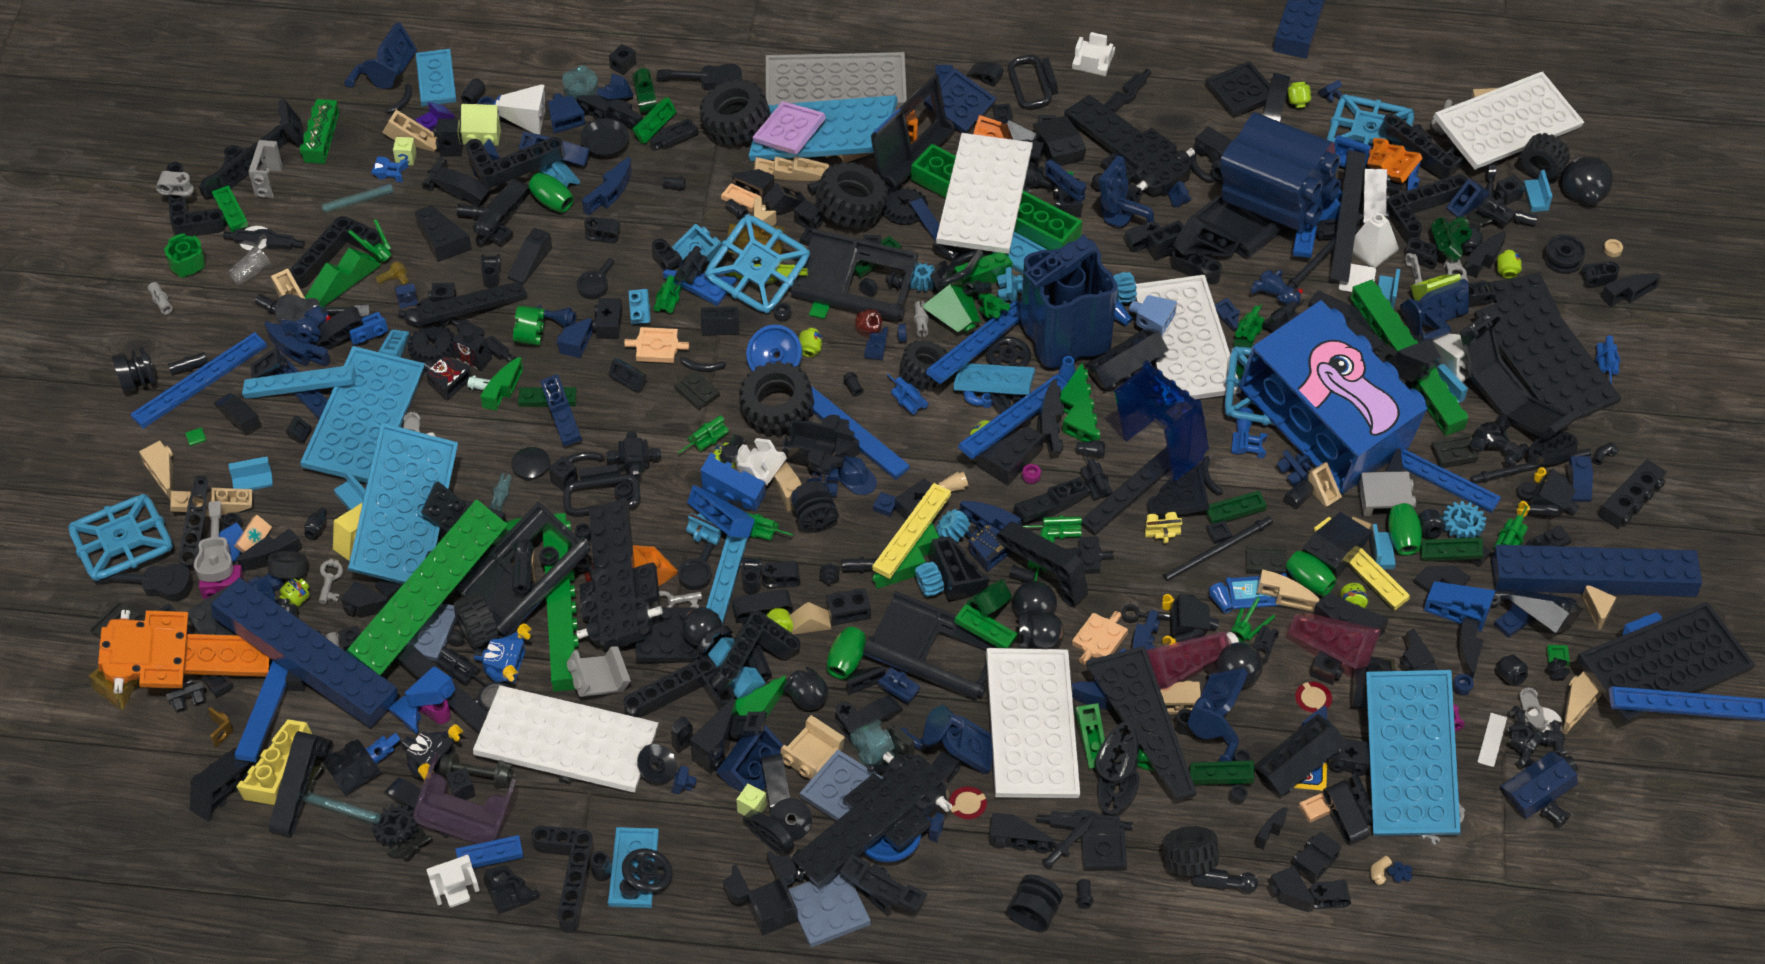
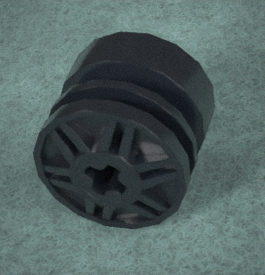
[111,347,156,394]
[790,481,839,533]
[1007,874,1063,932]

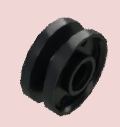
[1544,234,1585,274]

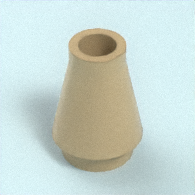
[938,472,968,492]

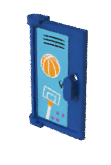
[1226,573,1287,609]

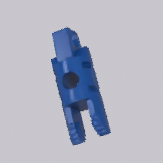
[366,733,401,764]

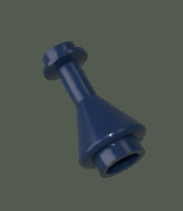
[535,305,576,328]

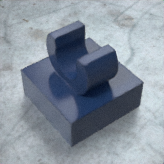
[1318,80,1342,102]
[1168,181,1192,208]
[671,765,697,795]
[925,812,945,843]

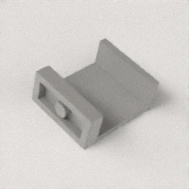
[1359,472,1416,516]
[567,646,631,697]

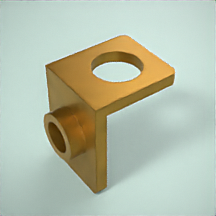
[208,707,233,747]

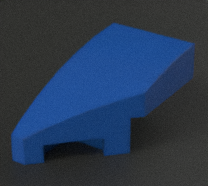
[1407,162,1421,191]
[388,696,421,733]

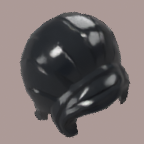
[783,667,828,710]

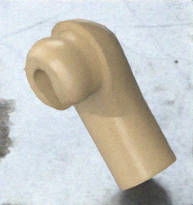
[1370,856,1392,885]

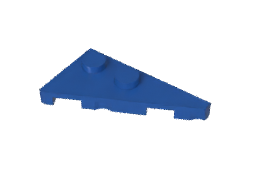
[663,269,737,306]

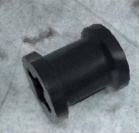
[1542,800,1571,828]

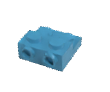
[672,224,721,263]

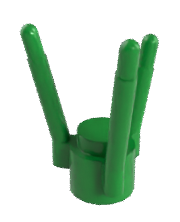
[348,219,391,263]
[1231,597,1275,642]

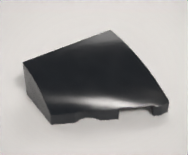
[483,865,539,914]

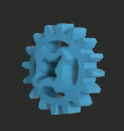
[1442,501,1486,538]

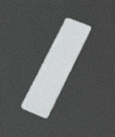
[1478,713,1507,767]

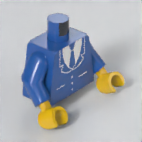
[474,624,531,684]

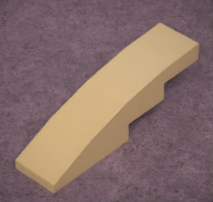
[754,156,829,181]

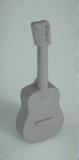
[194,501,234,582]

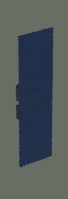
[910,198,940,240]

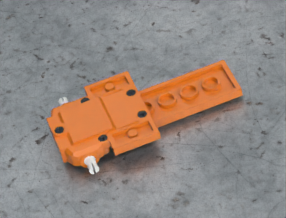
[98,610,270,694]

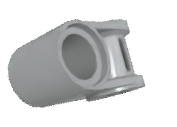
[156,171,194,196]

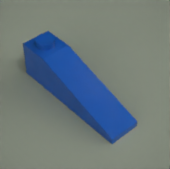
[687,485,755,537]

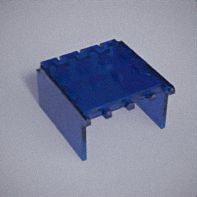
[1114,360,1209,481]

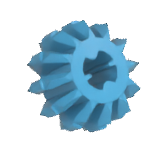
[910,262,935,293]
[1113,272,1137,304]
[936,509,971,542]
[915,562,944,597]

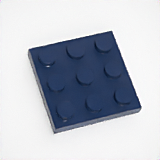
[923,69,997,133]

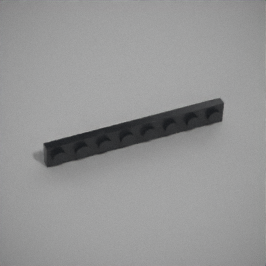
[1081,432,1198,536]

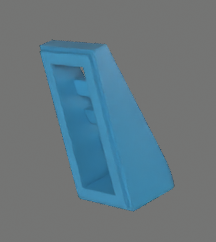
[379,330,410,358]

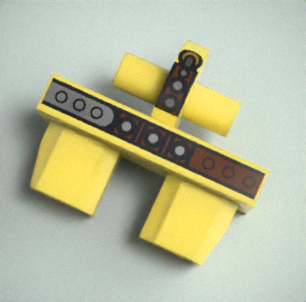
[1145,512,1182,544]

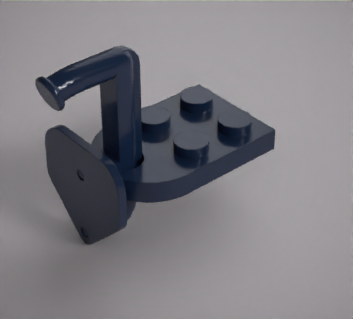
[344,22,417,89]
[1099,155,1155,230]
[1400,279,1469,341]
[1188,668,1248,762]
[900,705,993,774]

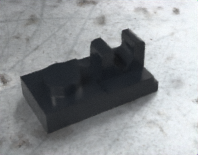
[250,347,288,378]
[608,358,647,392]
[1526,525,1572,547]

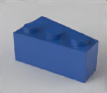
[701,453,766,511]
[1424,581,1496,632]

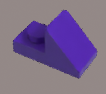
[415,102,455,131]

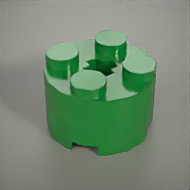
[164,234,205,278]
[513,306,545,345]

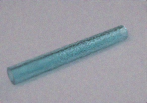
[321,184,394,213]
[304,792,381,824]

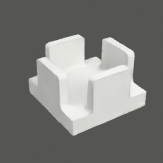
[1072,32,1115,76]
[735,438,787,485]
[426,855,479,907]

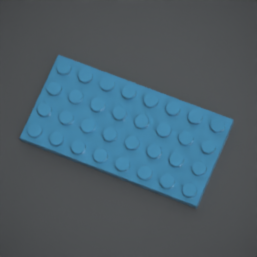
[749,95,898,161]
[300,346,425,483]
[347,422,458,584]
[1366,670,1460,836]

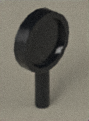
[577,258,614,299]
[678,542,714,591]

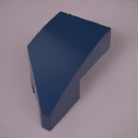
[1215,297,1240,331]
[864,327,888,360]

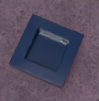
[873,492,896,517]

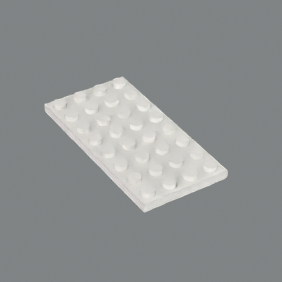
[1433,72,1584,169]
[936,133,1033,254]
[1135,275,1241,404]
[986,648,1080,798]
[473,686,659,793]

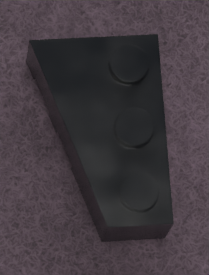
[414,205,472,262]
[1313,593,1388,655]

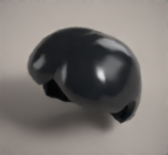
[1561,156,1613,205]

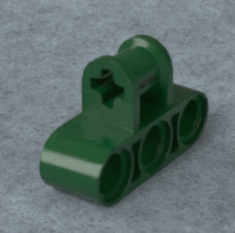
[632,68,657,114]
[1431,217,1472,262]
[966,579,1013,616]

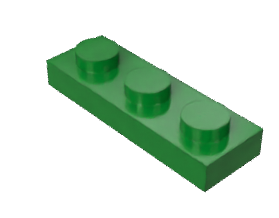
[633,97,677,144]
[212,185,248,232]
[954,604,1018,649]

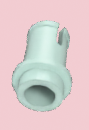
[468,375,491,390]

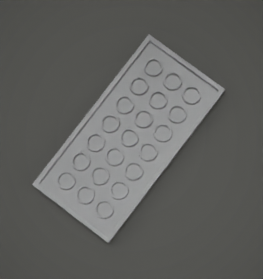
[766,52,907,107]

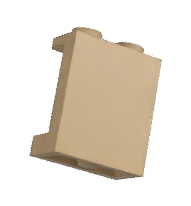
[780,715,844,779]

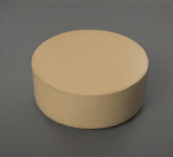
[1603,239,1623,257]

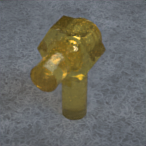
[375,261,408,284]

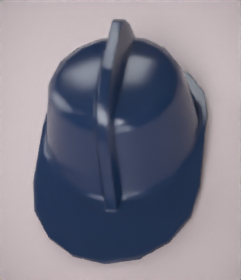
[837,456,877,495]

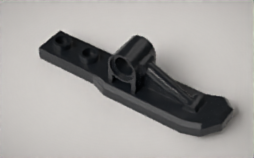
[199,125,288,199]

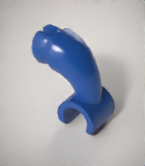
[964,391,992,408]

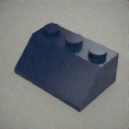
[716,725,783,792]
[1500,751,1578,819]

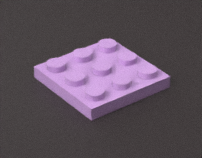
[753,101,826,155]

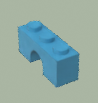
[708,637,765,698]

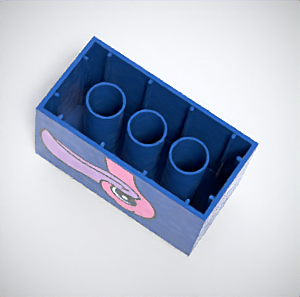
[1239,300,1427,495]

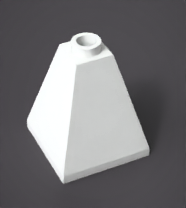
[496,85,546,135]
[1353,213,1399,268]
[1432,333,1470,382]

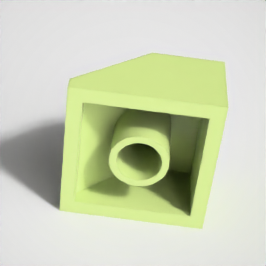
[461,104,501,145]

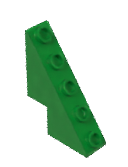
[305,248,381,307]
[1060,363,1100,442]
[872,522,939,589]

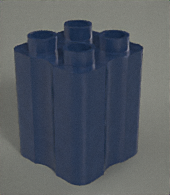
[1220,112,1341,232]
[1021,240,1117,368]

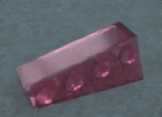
[1288,612,1381,669]
[1146,631,1229,690]

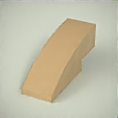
[1257,569,1319,612]

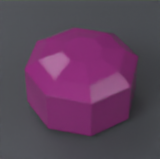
[1022,464,1041,484]

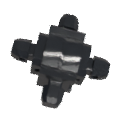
[606,431,661,479]

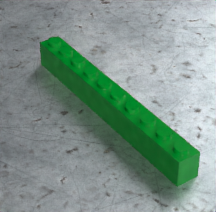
[1350,279,1468,437]
[543,513,579,692]

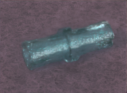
[489,473,512,511]

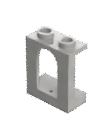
[249,140,283,198]

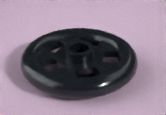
[986,337,1031,367]
[622,848,672,892]

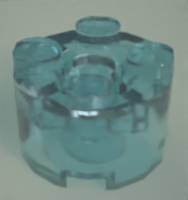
[562,65,599,102]
[850,719,895,765]

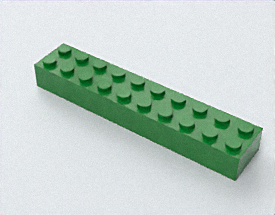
[911,144,1082,250]
[346,499,508,676]

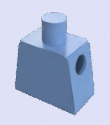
[1129,295,1177,337]

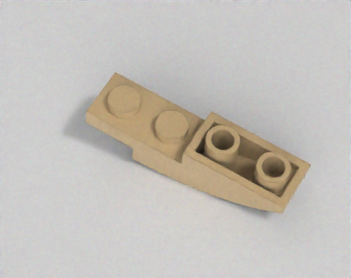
[170,488,252,517]

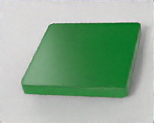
[809,302,830,319]
[185,428,206,446]

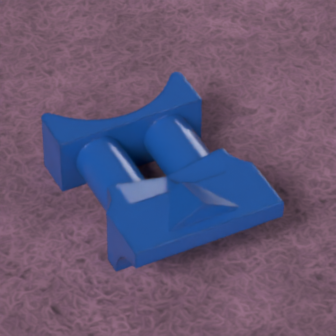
[371,156,409,182]
[1231,429,1268,459]

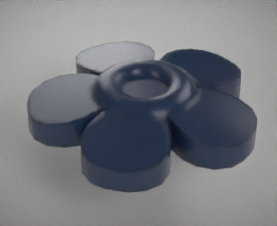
[1388,862,1412,882]

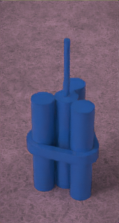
[1595,335,1620,384]
[887,374,928,414]

